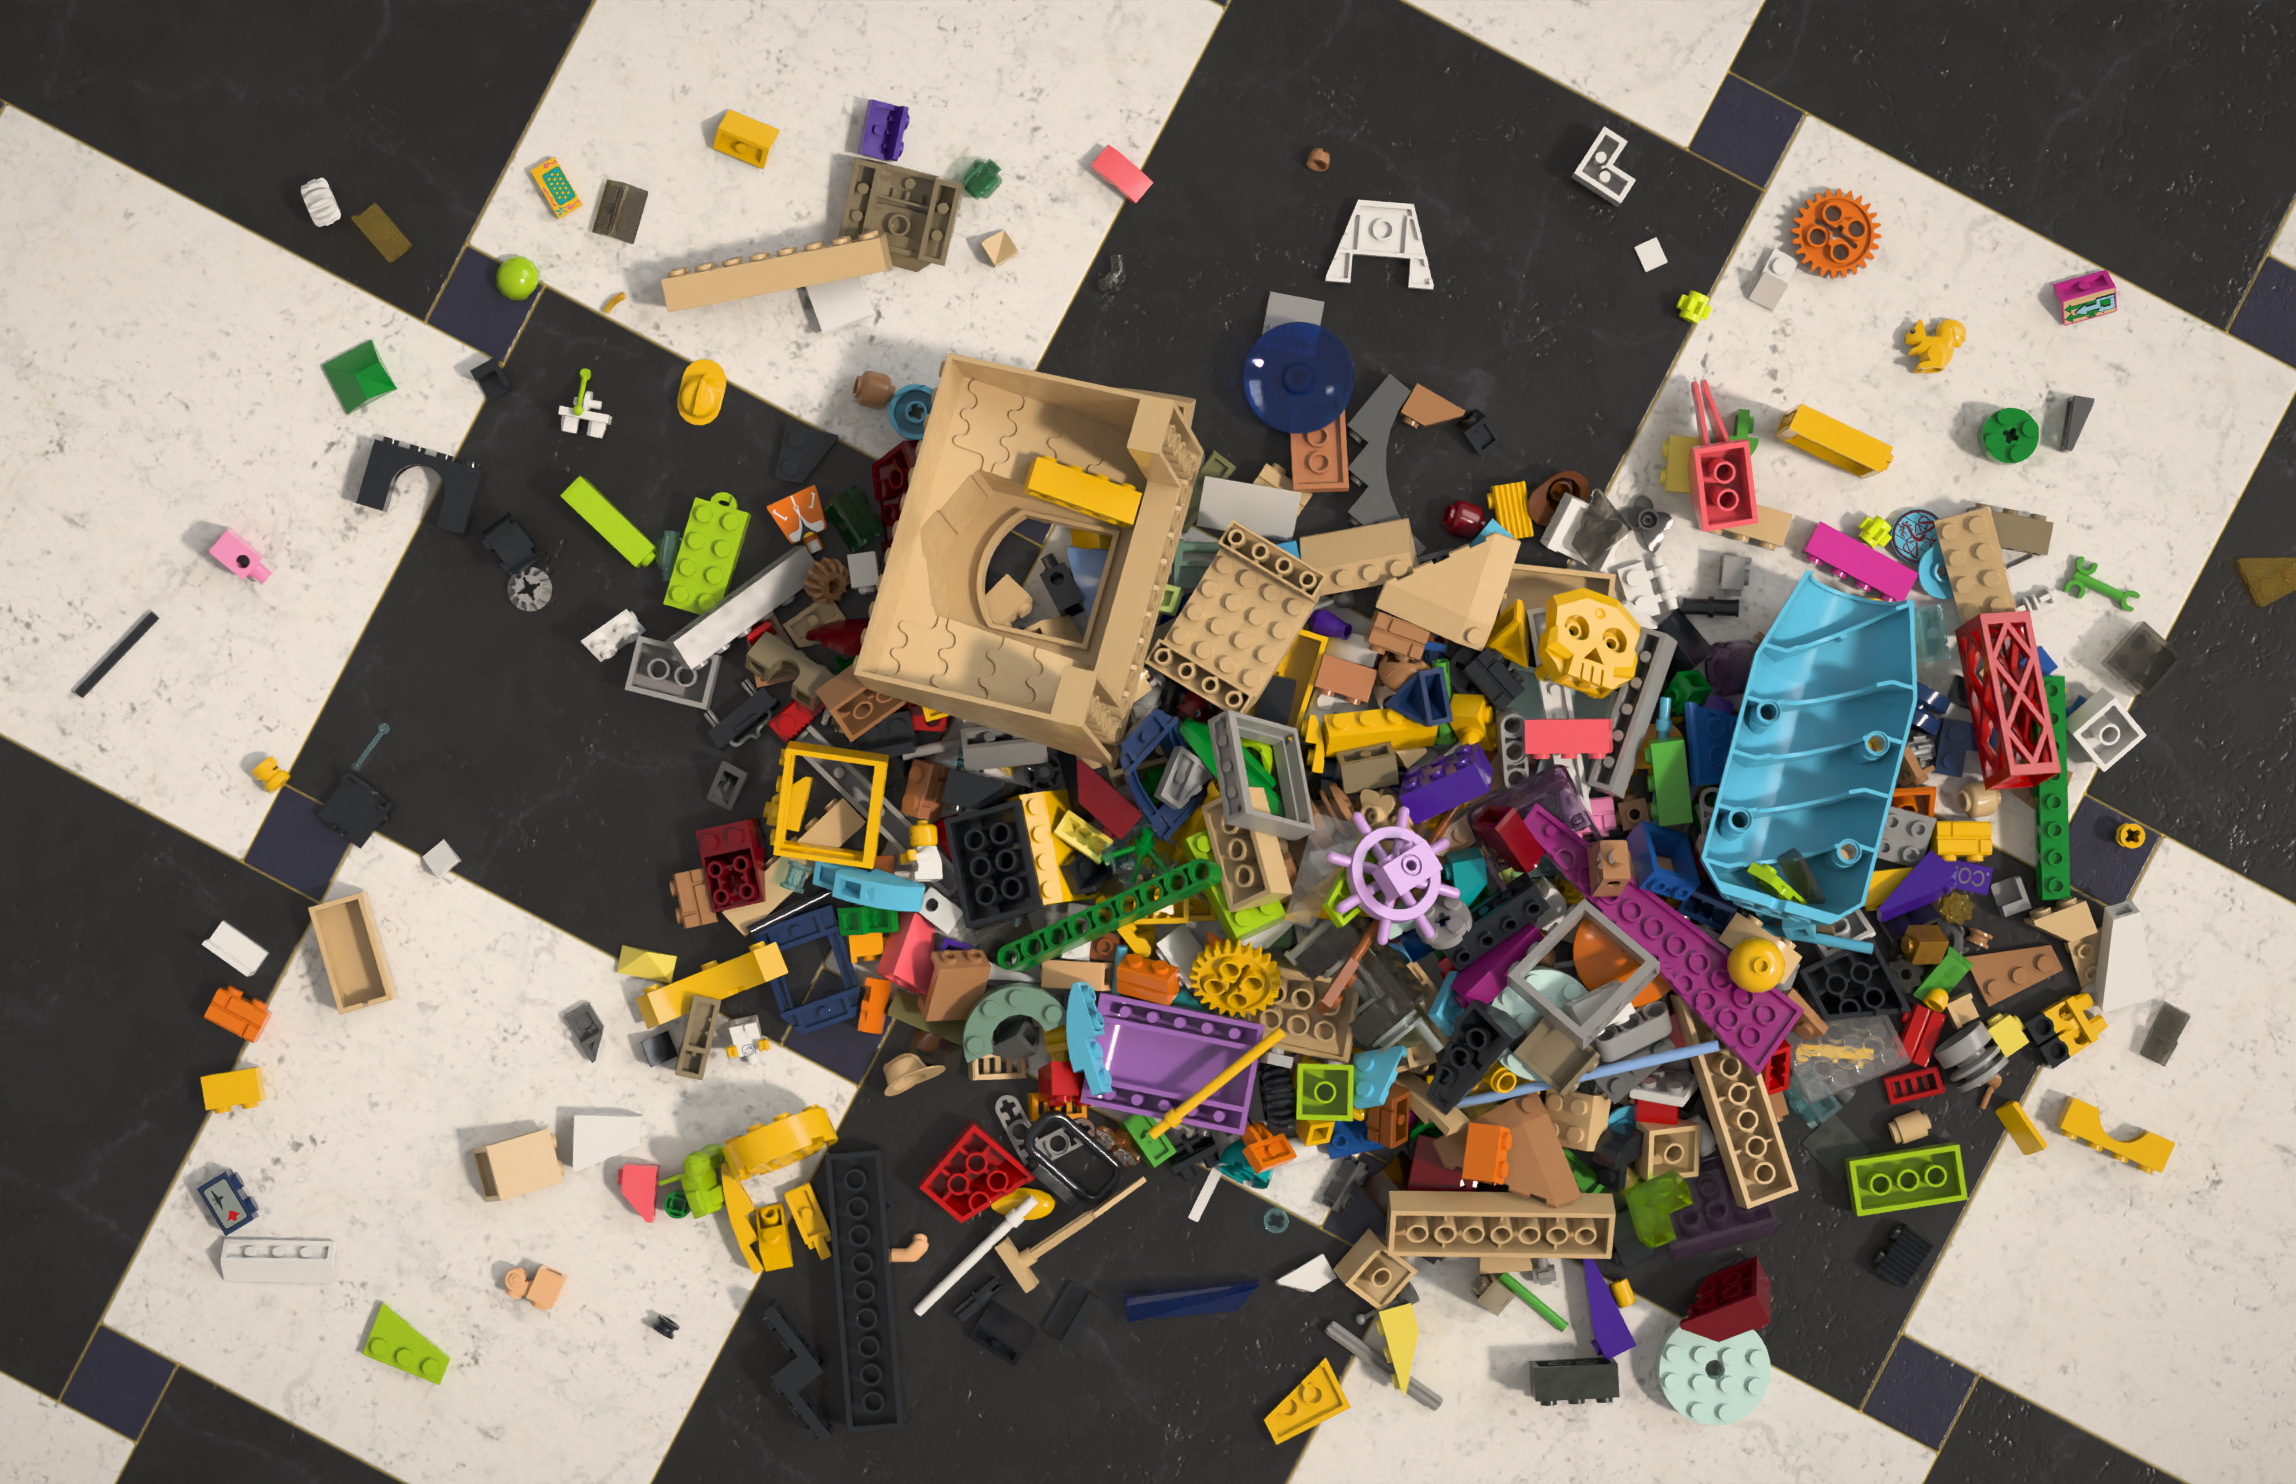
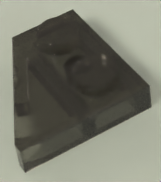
[1571,488,1632,566]

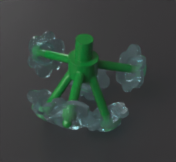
[1100,816,1180,890]

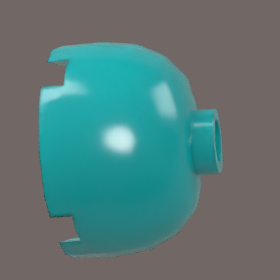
[1217,1140,1274,1189]

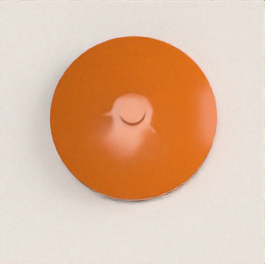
[1572,917,1671,1007]

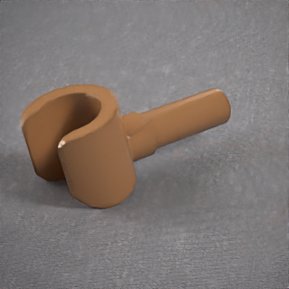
[1979,1074,2002,1109]

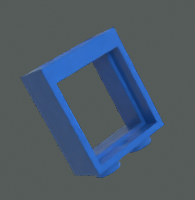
[1626,820,1700,901]

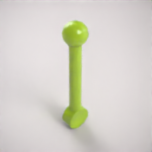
[572,369,591,416]

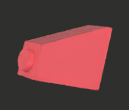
[876,912,935,995]

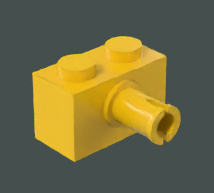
[1449,694,1497,751]

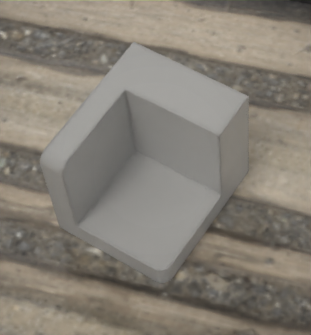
[1990,876,2032,917]

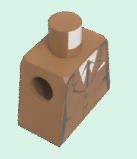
[1587,840,1630,897]

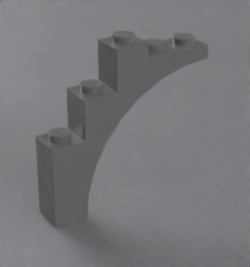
[1346,374,1426,557]

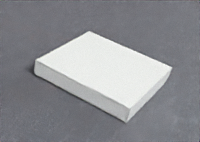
[1634,237,1668,273]

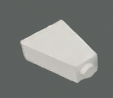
[573,1113,648,1171]

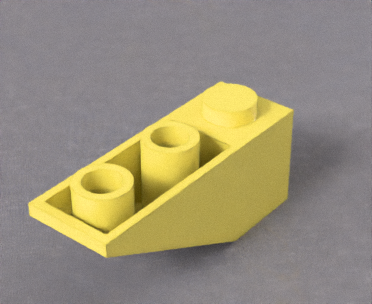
[1375,1303,1419,1396]

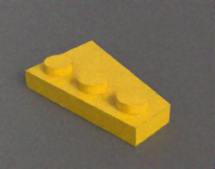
[1264,1358,1351,1445]

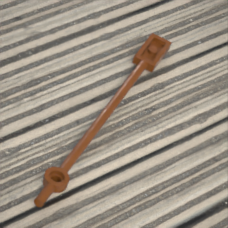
[1313,750,1496,1015]

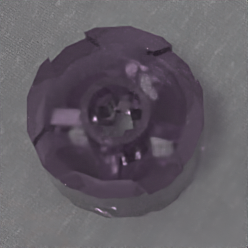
[1704,639,1760,697]

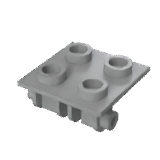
[1260,291,1325,356]
[1877,806,1937,868]

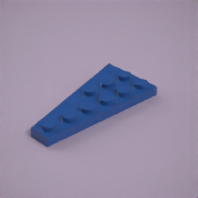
[1684,702,1738,786]

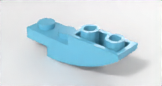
[812,861,925,912]
[1066,982,1112,1096]

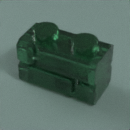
[822,485,885,554]

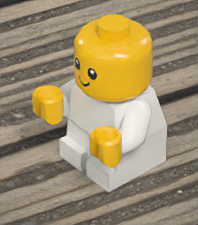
[899,820,943,882]

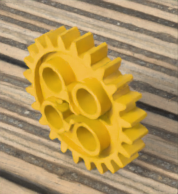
[1190,939,1281,1018]

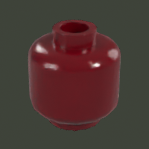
[1442,500,1486,540]

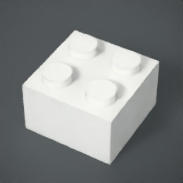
[2066,687,2147,772]

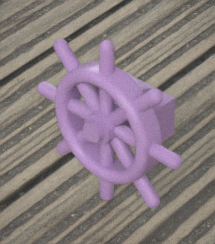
[1326,806,1460,945]

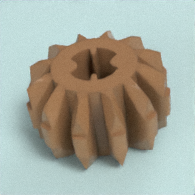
[803,557,851,605]

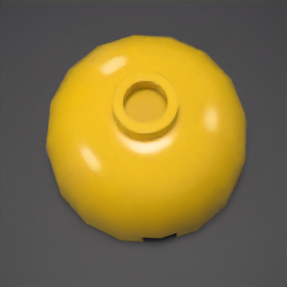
[1727,937,1785,993]

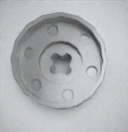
[1933,1021,2009,1093]

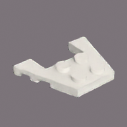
[1325,200,1434,290]

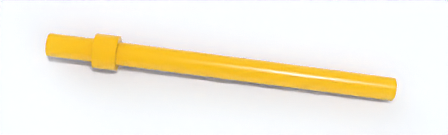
[1148,1027,1286,1140]

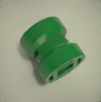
[664,1189,691,1219]

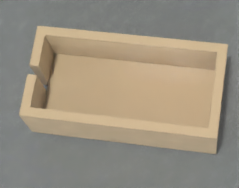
[1497,563,1616,617]
[308,891,398,1015]

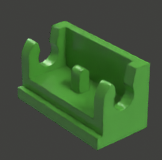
[1913,946,1973,1002]
[1118,1113,1177,1169]

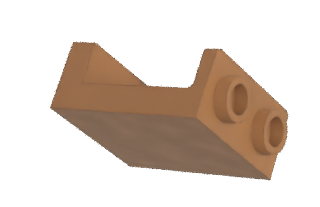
[917,949,991,1021]

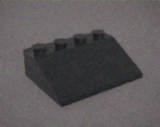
[944,799,1045,930]

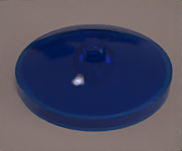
[1243,322,1355,434]

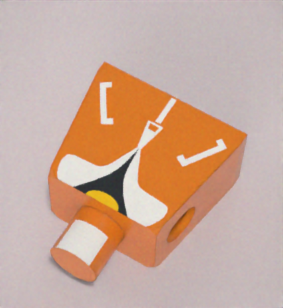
[766,485,828,555]

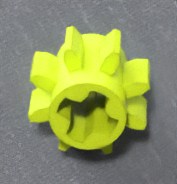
[1676,290,1712,324]
[1857,515,1892,549]

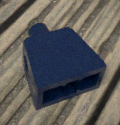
[1677,877,1738,932]

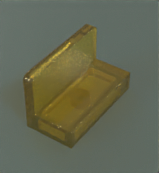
[351,202,413,263]

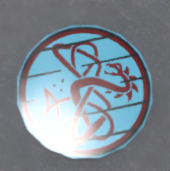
[1890,509,1940,564]

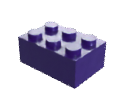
[1399,742,1493,825]

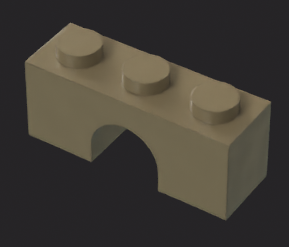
[745,631,835,712]

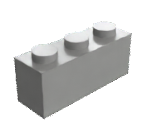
[960,726,1048,772]

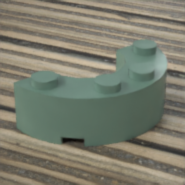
[962,983,1067,1063]

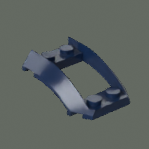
[1117,708,1210,841]
[753,904,861,1035]

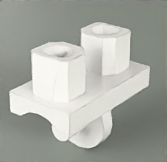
[558,391,612,439]

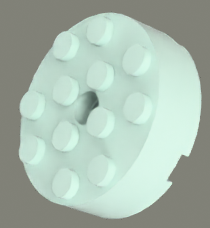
[1489,966,1595,1081]
[1656,1315,1771,1425]

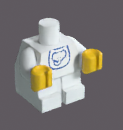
[726,1014,770,1065]

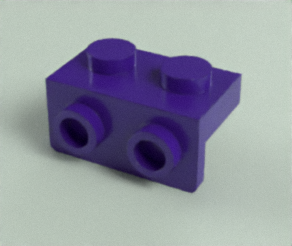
[857,99,910,162]

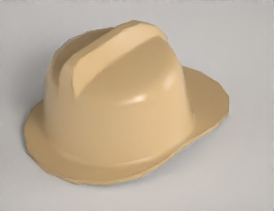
[883,1053,946,1096]

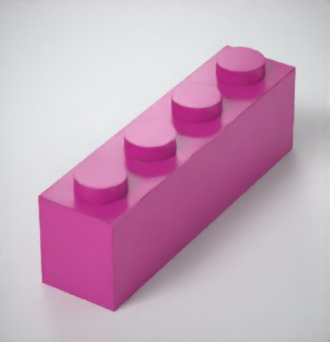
[1801,521,1919,602]

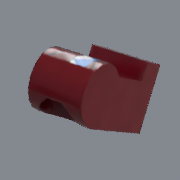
[1175,690,1214,723]

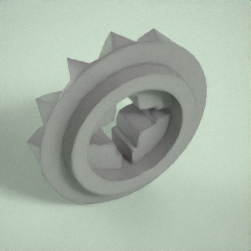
[507,567,552,611]

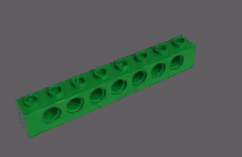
[2032,674,2071,900]

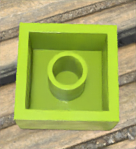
[1296,1063,1354,1121]

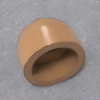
[1307,147,1330,172]

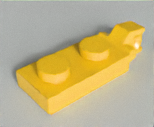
[784,1182,833,1260]

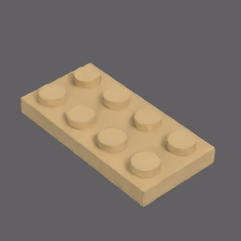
[1934,506,2017,625]

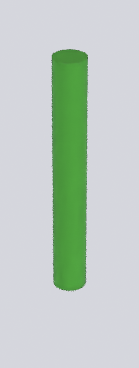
[1498,1272,1569,1332]

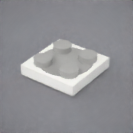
[1630,1066,1699,1107]

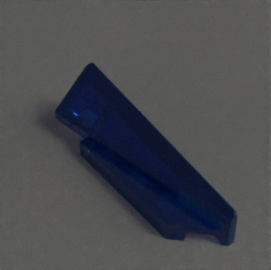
[1124,1279,1259,1323]

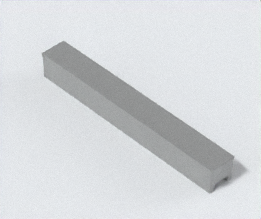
[795,724,958,898]

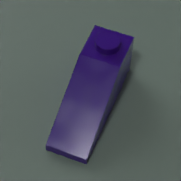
[1877,850,1957,923]

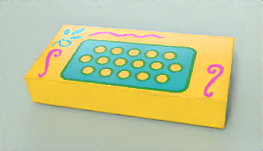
[530,157,583,219]

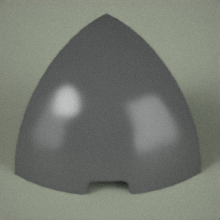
[961,1014,1039,1058]

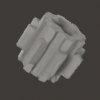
[1906,733,1936,768]

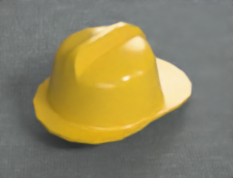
[677,359,726,425]

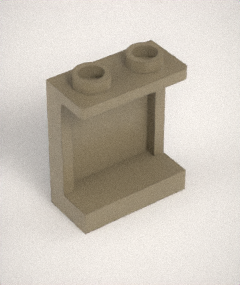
[1511,1015,1601,1097]

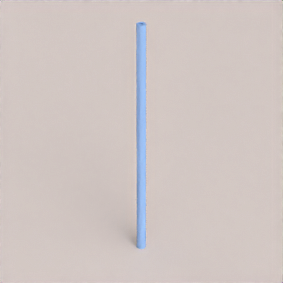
[1456,1040,1720,1109]

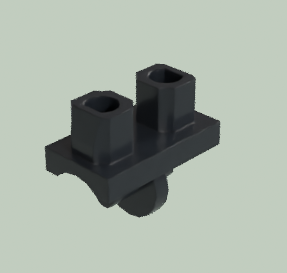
[1168,1132,1219,1181]

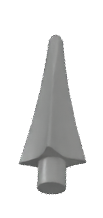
[987,962,1041,985]

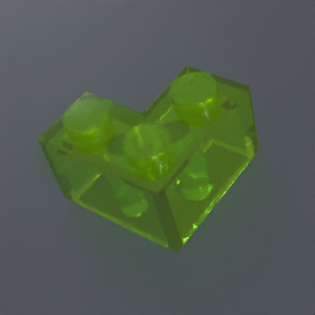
[1623,1170,1693,1249]

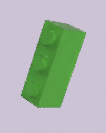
[1644,736,1693,826]

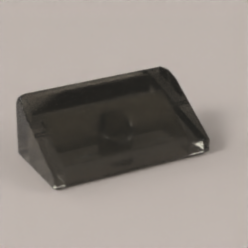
[1777,848,1826,904]

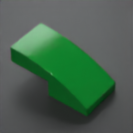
[837,905,899,936]

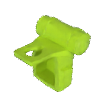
[658,1143,725,1219]

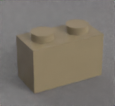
[1336,741,1399,794]

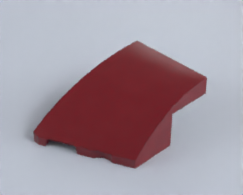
[805,618,870,656]

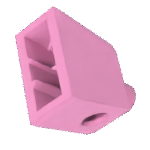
[208,528,272,585]

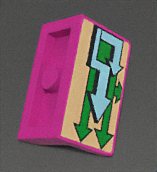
[2053,270,2117,326]

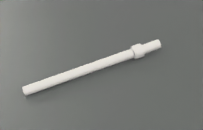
[913,1195,1038,1316]

